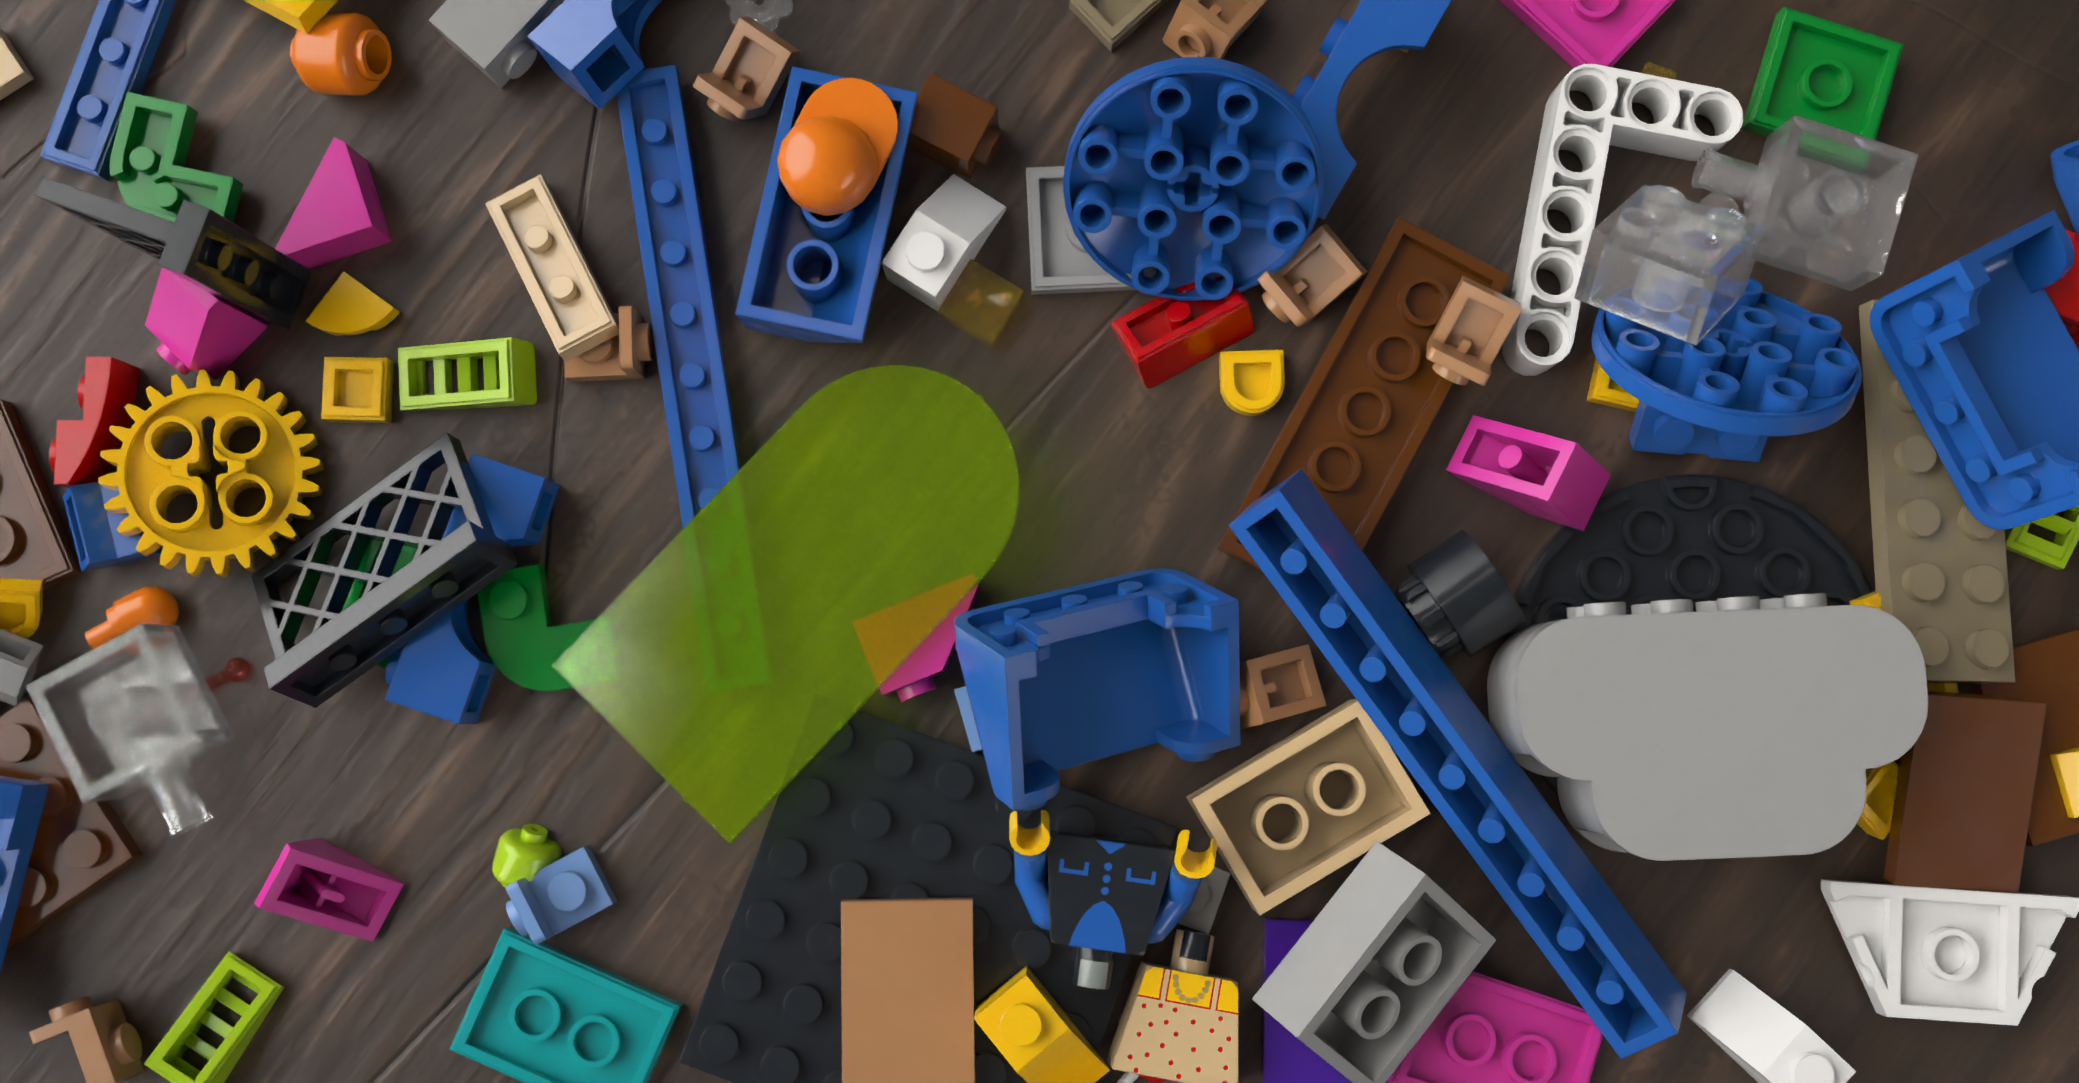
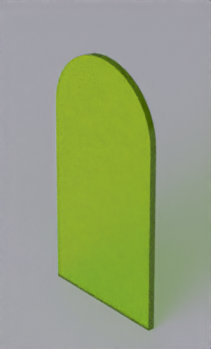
[552,365,1020,843]

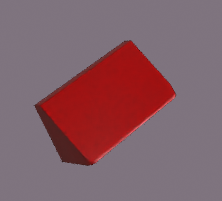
[1110,276,1255,389]

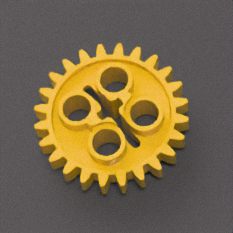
[98,369,324,578]

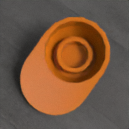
[777,78,898,216]

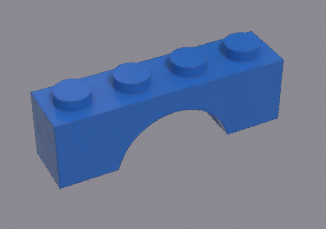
[527,0,662,110]
[1292,0,1451,220]
[385,454,560,724]

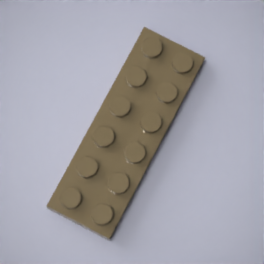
[1859,299,2015,685]

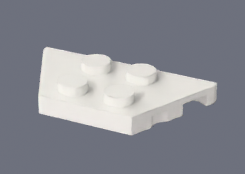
[1821,879,2079,1026]

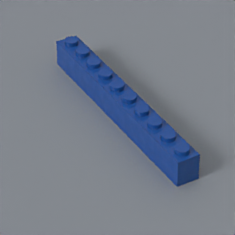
[1229,469,1687,1059]

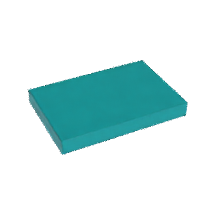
[449,927,684,1083]

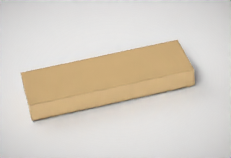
[485,174,619,362]

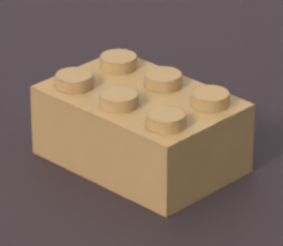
[1186,699,1431,915]

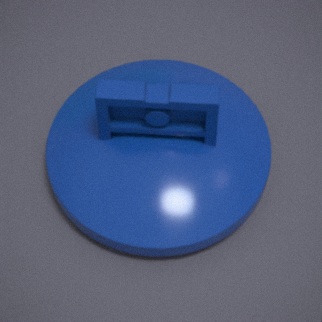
[1063,57,1324,301]
[1591,269,1862,462]

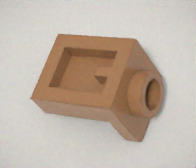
[1163,0,1268,60]
[564,306,655,382]
[1240,644,1326,729]

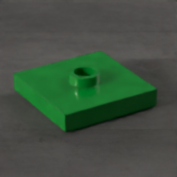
[1741,7,1904,167]

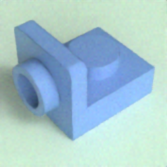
[506,845,618,945]

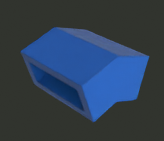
[63,482,161,572]

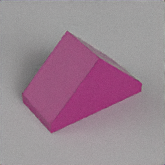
[275,137,392,269]
[254,838,404,942]

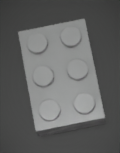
[1252,841,1496,1083]

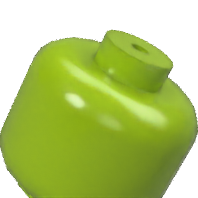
[492,824,562,888]

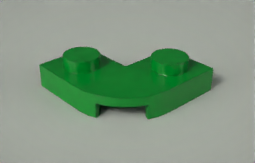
[109,92,243,223]
[478,564,624,691]

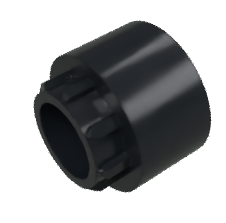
[1395,529,1525,658]

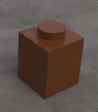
[907,73,1003,179]

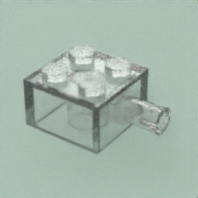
[1691,115,1919,291]
[1574,184,1766,345]
[25,624,234,837]

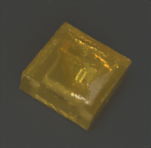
[938,259,1024,348]

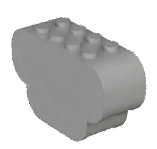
[1487,593,1928,861]

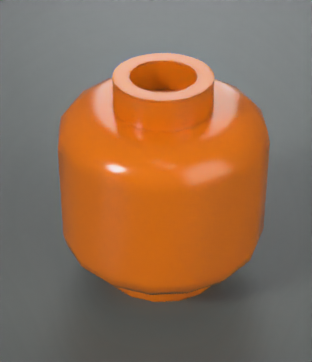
[290,12,392,96]

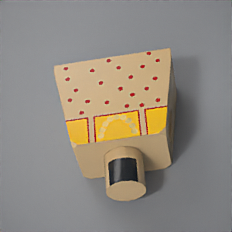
[1107,929,1238,1083]

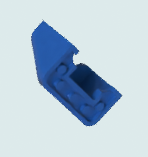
[1870,210,2079,530]
[954,568,1241,811]

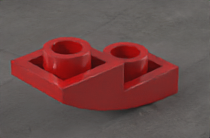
[49,357,140,488]

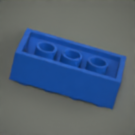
[735,66,918,343]

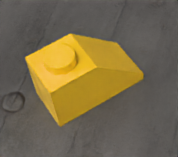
[974,965,1110,1083]

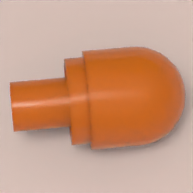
[84,586,179,654]

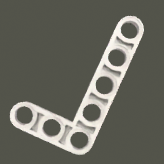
[1502,64,1743,376]

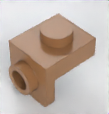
[693,16,800,122]
[1257,224,1367,327]
[1426,276,1522,386]
[29,996,144,1083]

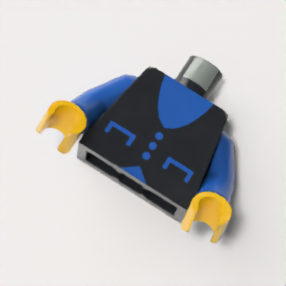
[1009,810,1218,989]

